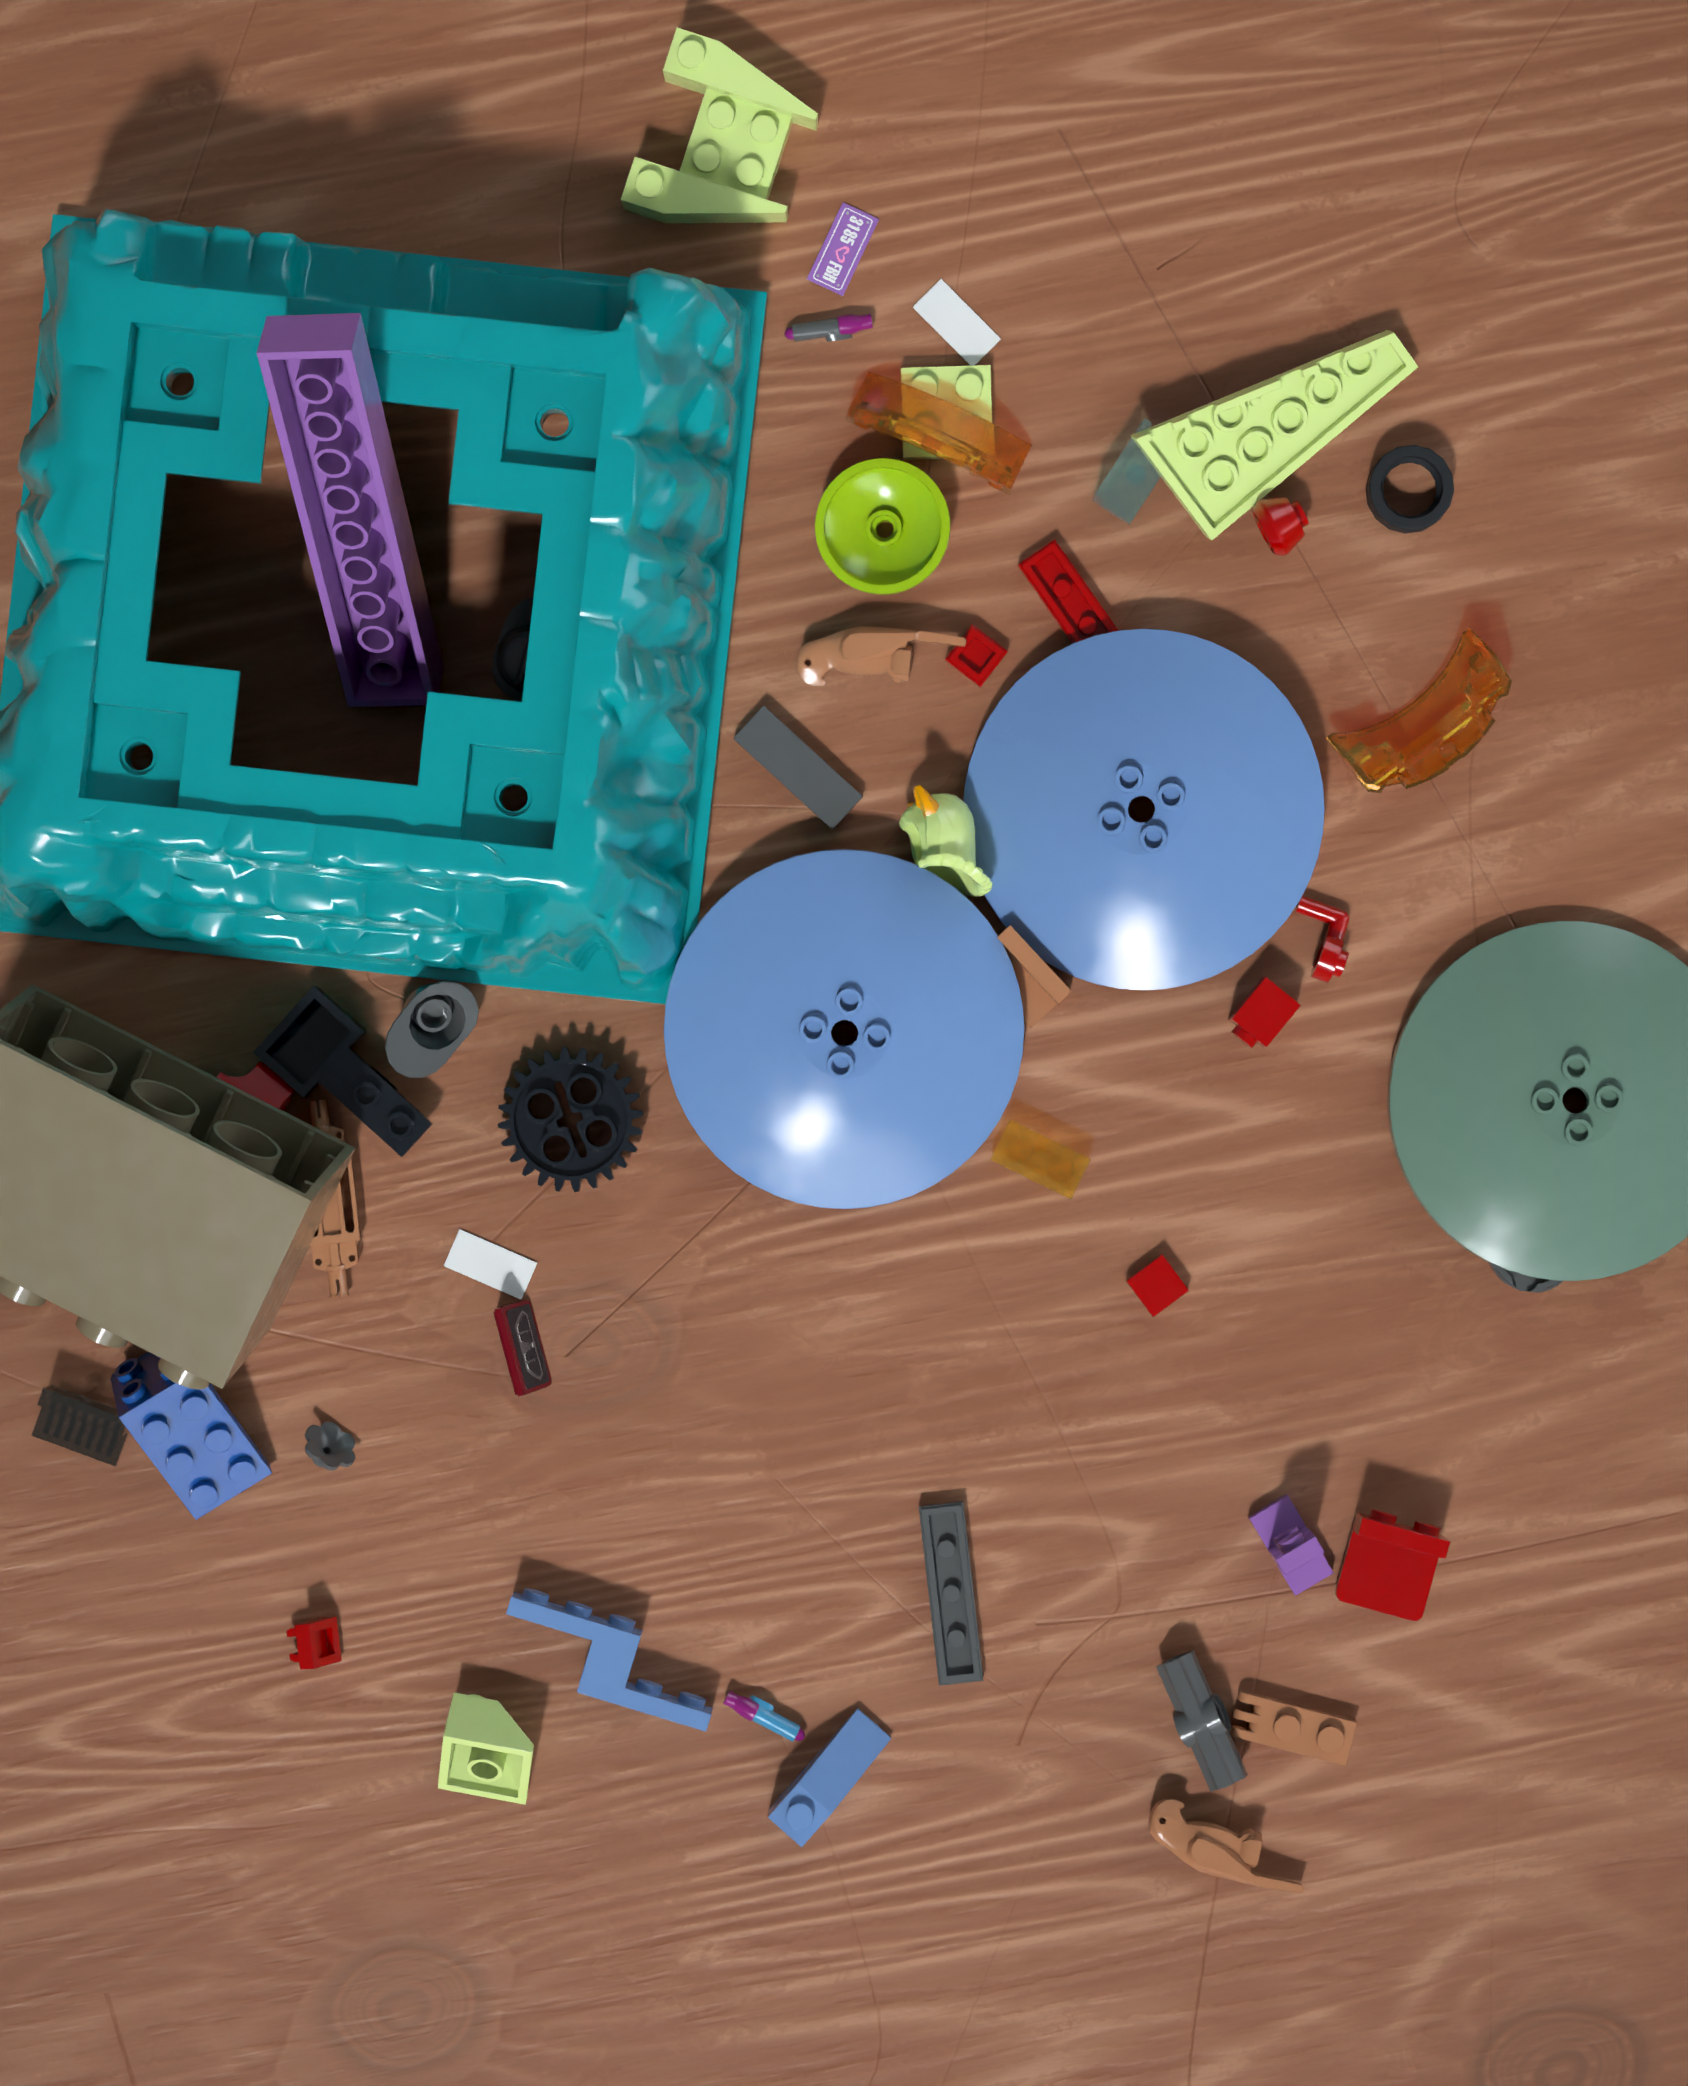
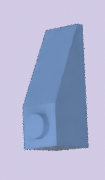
[768,1708,891,1847]

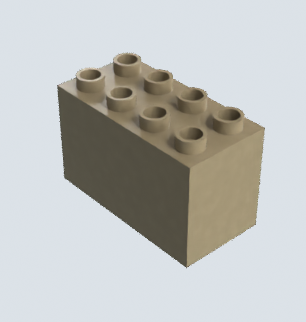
[0,984,355,1390]

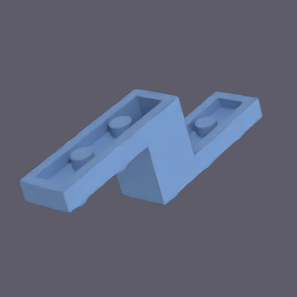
[506,1588,713,1732]

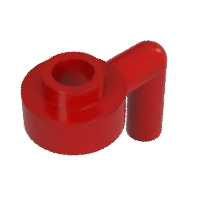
[1295,895,1350,983]

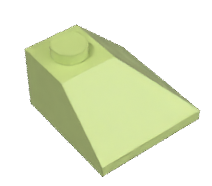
[438,1693,534,1805]

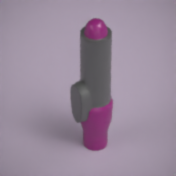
[784,314,873,342]

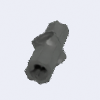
[1156,1650,1248,1792]

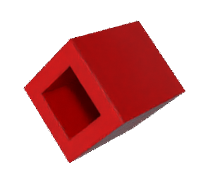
[1228,977,1301,1048]

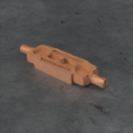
[308,1099,360,1298]

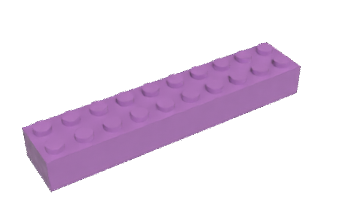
[257,313,444,707]

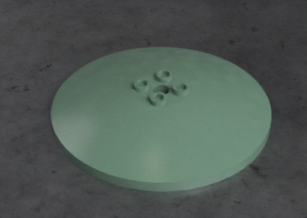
[1387,921,1688,1281]

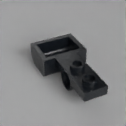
[253,986,433,1157]

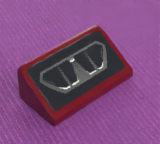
[493,1300,552,1397]

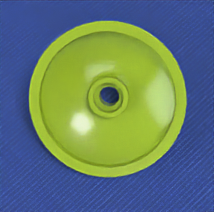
[815,458,951,595]

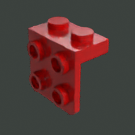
[1335,1509,1450,1621]

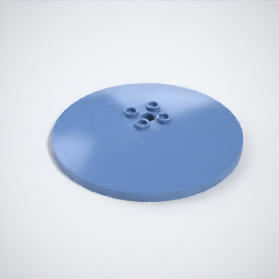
[964,629,1325,990]
[664,849,1024,1209]

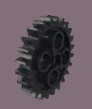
[497,1047,644,1192]

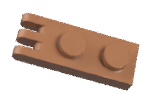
[1229,1690,1357,1766]

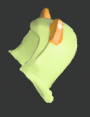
[899,785,993,897]

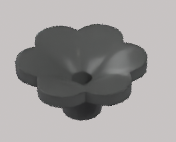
[305,1422,356,1471]

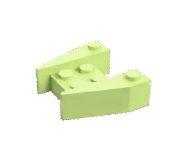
[621,27,818,223]

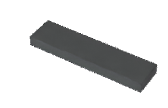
[919,1501,984,1686]

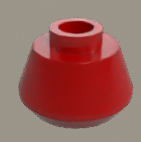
[1252,497,1309,556]

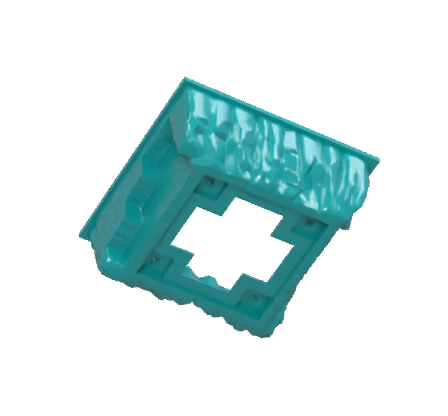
[0,209,767,1004]

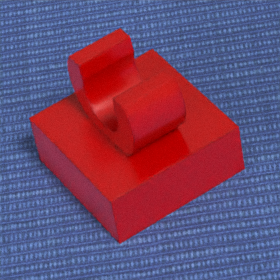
[286,1617,342,1670]

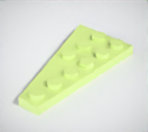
[1130,330,1418,541]

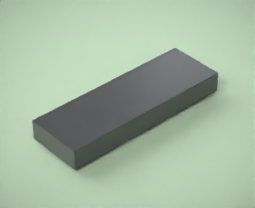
[733,705,863,830]

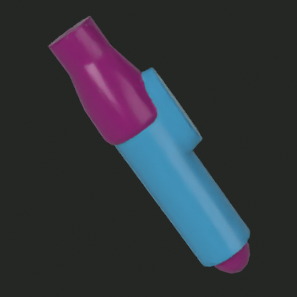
[723,1690,805,1742]

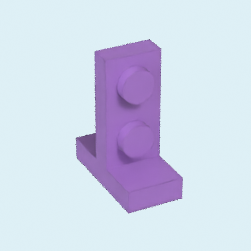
[1248,1494,1334,1596]

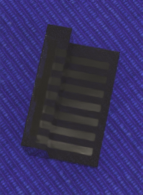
[31,1384,129,1466]

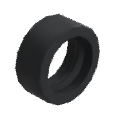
[1365,445,1454,534]

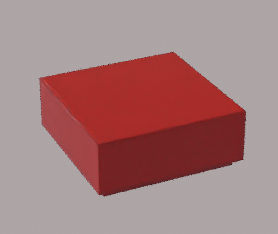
[945,624,1008,688]
[1125,1254,1189,1317]

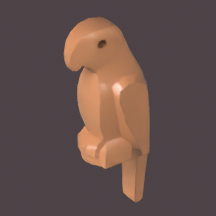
[797,626,966,687]
[1148,1798,1304,1893]

